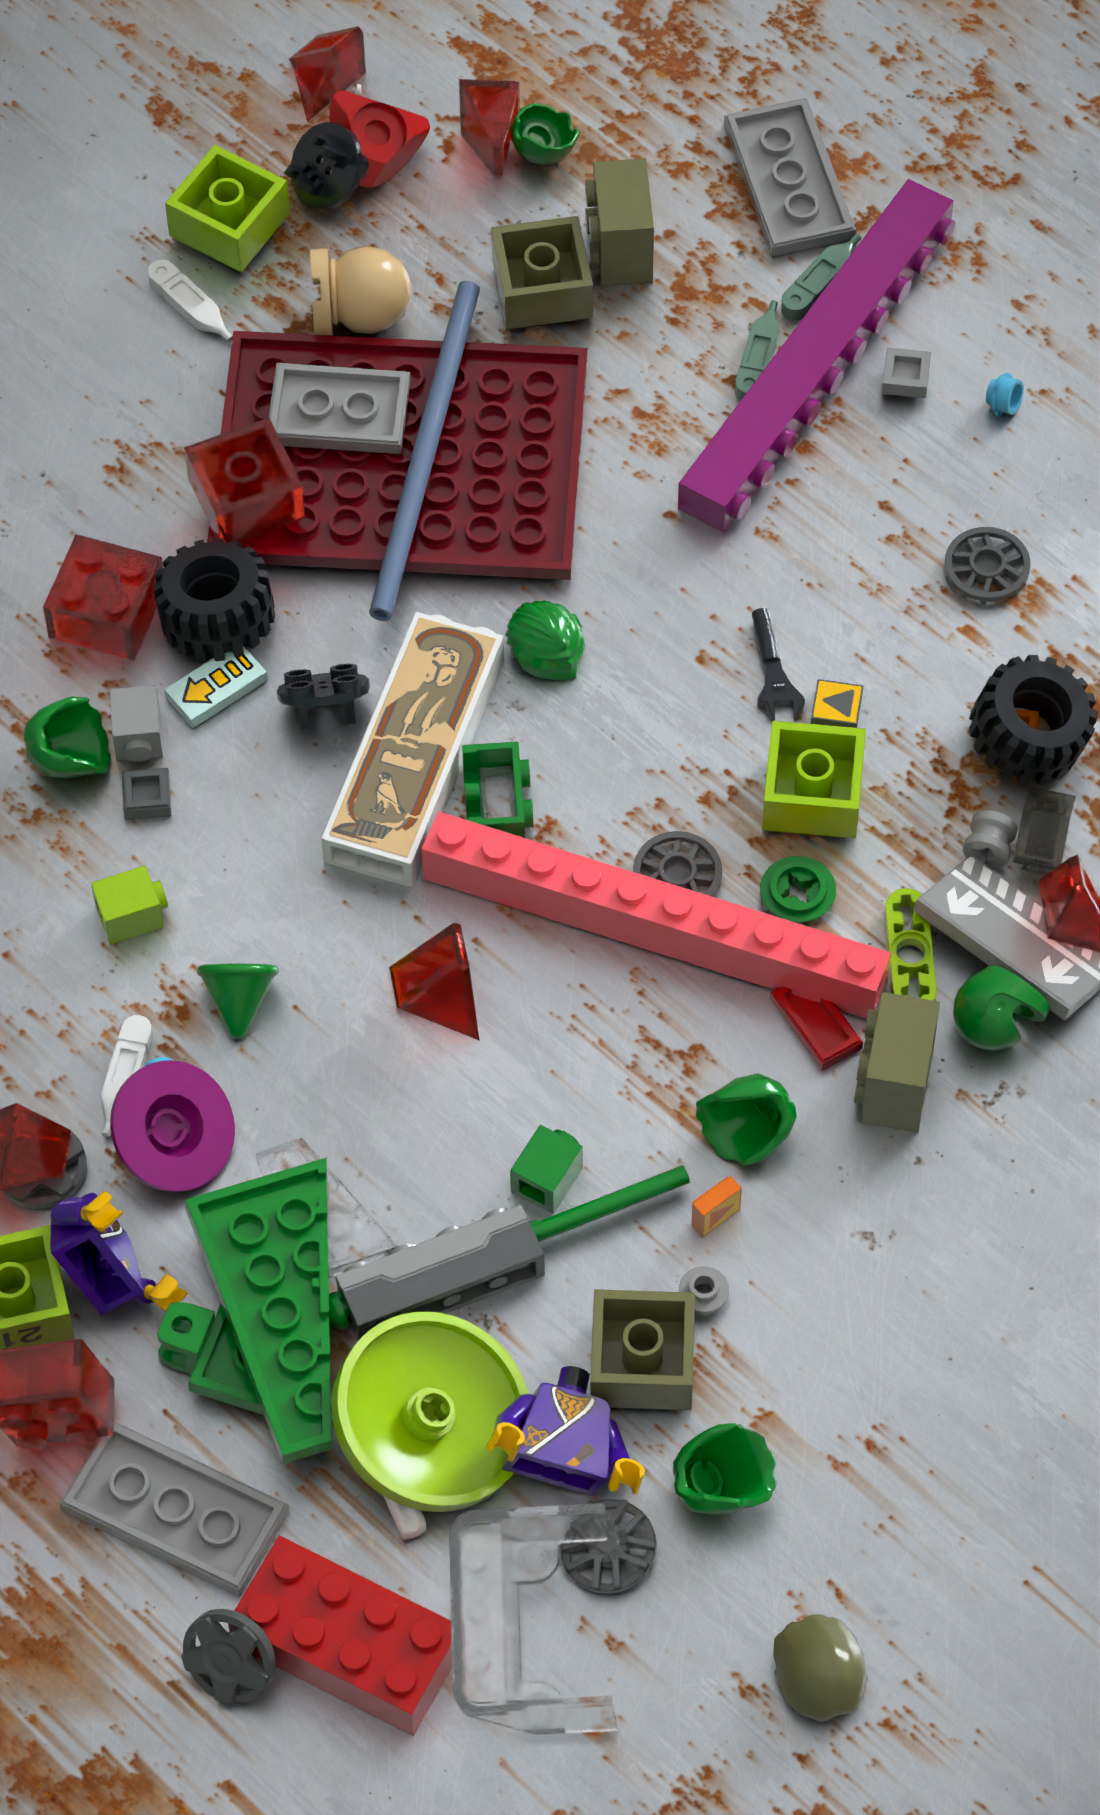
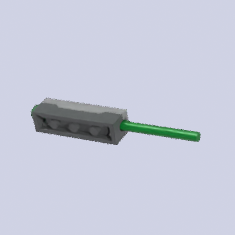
[329,1165,690,1341]

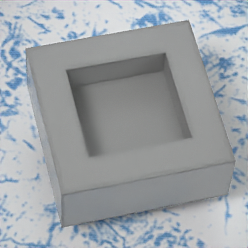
[882,347,931,398]

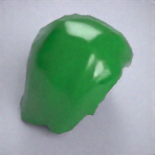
[23,696,111,779]
[696,1073,797,1166]
[673,1423,777,1516]

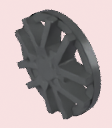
[944,527,1031,605]
[633,831,722,897]
[559,1499,657,1594]

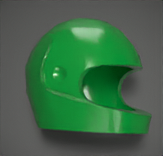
[953,965,1050,1051]

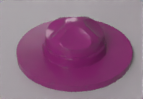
[110,1060,235,1192]

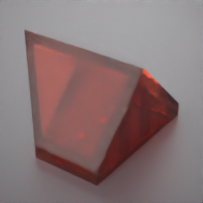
[289,26,366,122]
[459,79,520,176]
[1039,854,1100,952]
[389,923,480,1041]
[0,1103,73,1191]

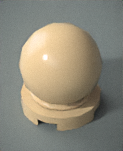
[310,246,412,336]

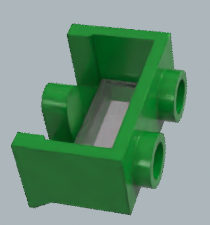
[462,742,534,838]

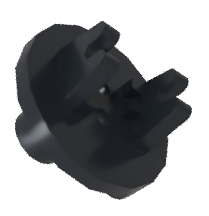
[284,122,369,211]
[277,663,370,731]

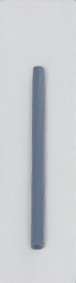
[369,281,480,621]

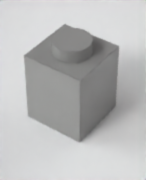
[109,685,163,762]

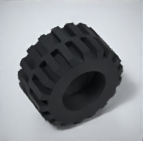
[153,538,275,661]
[969,655,1098,784]

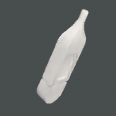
[148,259,233,342]
[101,1015,153,1137]

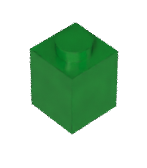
[510,1124,583,1214]

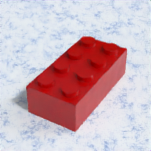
[228,1535,463,1736]

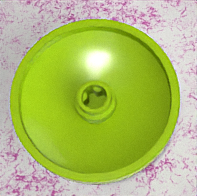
[332,1312,529,1512]

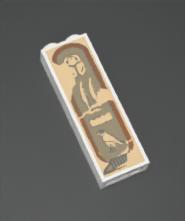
[321,612,504,888]

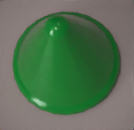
[197,963,279,1039]

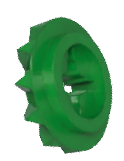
[760,856,836,924]

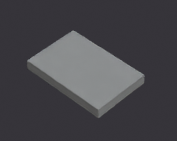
[266,363,411,454]

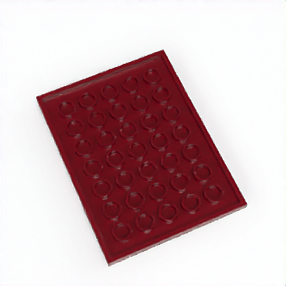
[207,331,588,580]

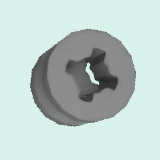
[963,810,1018,868]

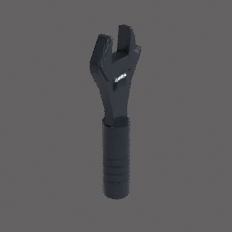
[752,608,805,721]

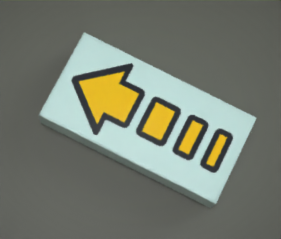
[164,647,268,729]

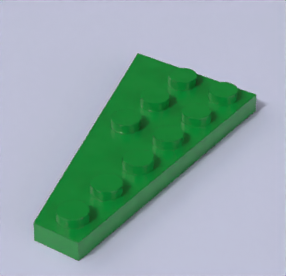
[185,1157,332,1464]

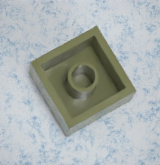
[585,158,654,286]
[491,216,593,329]
[854,992,940,1133]
[590,1289,695,1410]

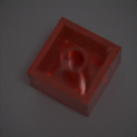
[184,418,306,543]
[43,534,163,661]
[0,1339,115,1450]

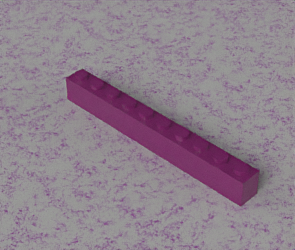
[678,179,956,533]

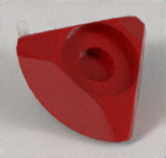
[329,84,430,188]

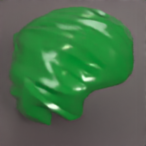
[505,600,586,681]

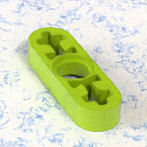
[884,888,937,1001]

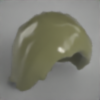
[773,1614,868,1722]

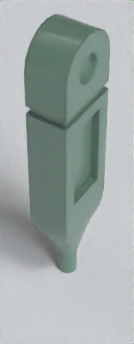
[781,234,862,320]
[735,300,779,401]

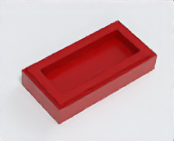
[770,986,863,1071]

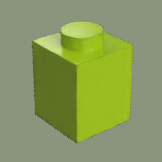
[91,865,168,945]

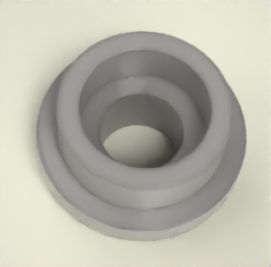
[679,1266,729,1316]

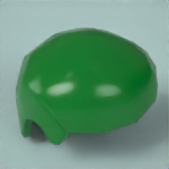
[510,103,580,166]

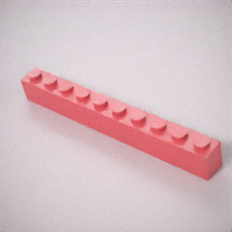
[421,811,891,1019]

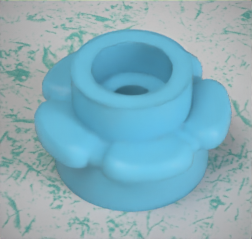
[986,373,1024,416]

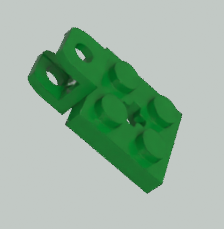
[157,1302,264,1415]

